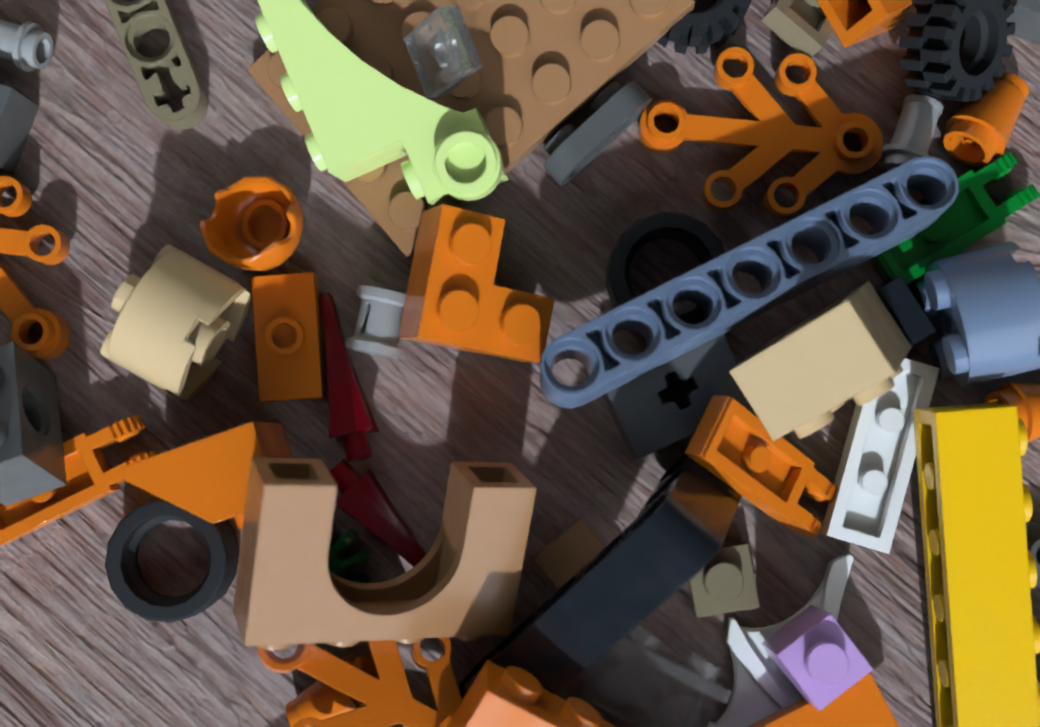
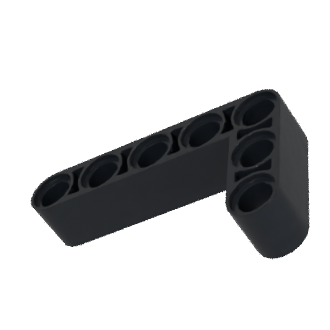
[458,453,742,699]

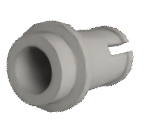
[0,20,53,72]
[880,94,944,173]

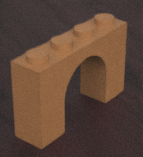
[233,457,537,650]

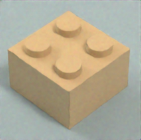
[729,281,912,441]

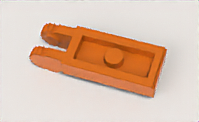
[685,395,837,538]
[0,415,158,546]

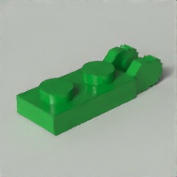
[868,151,1040,285]

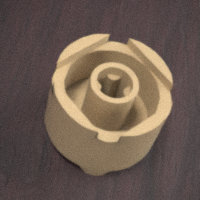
[100,244,251,400]

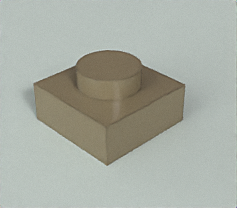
[761,0,834,58]
[687,541,760,618]

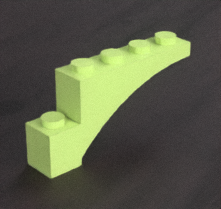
[255,0,509,207]

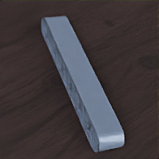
[540,156,959,408]

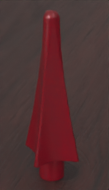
[319,292,379,462]
[329,459,427,567]

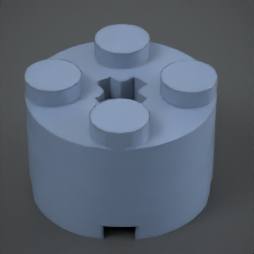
[912,241,1040,387]

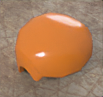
[200,176,305,271]

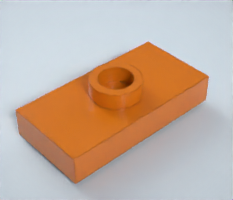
[251,272,326,403]

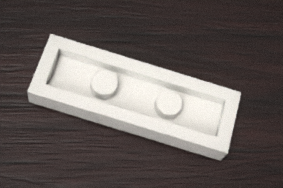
[820,358,940,554]

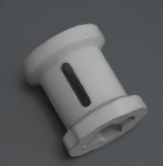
[345,285,406,359]

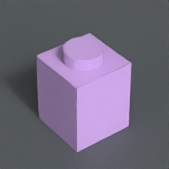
[761,605,873,711]

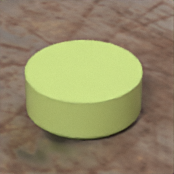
[432,128,503,201]

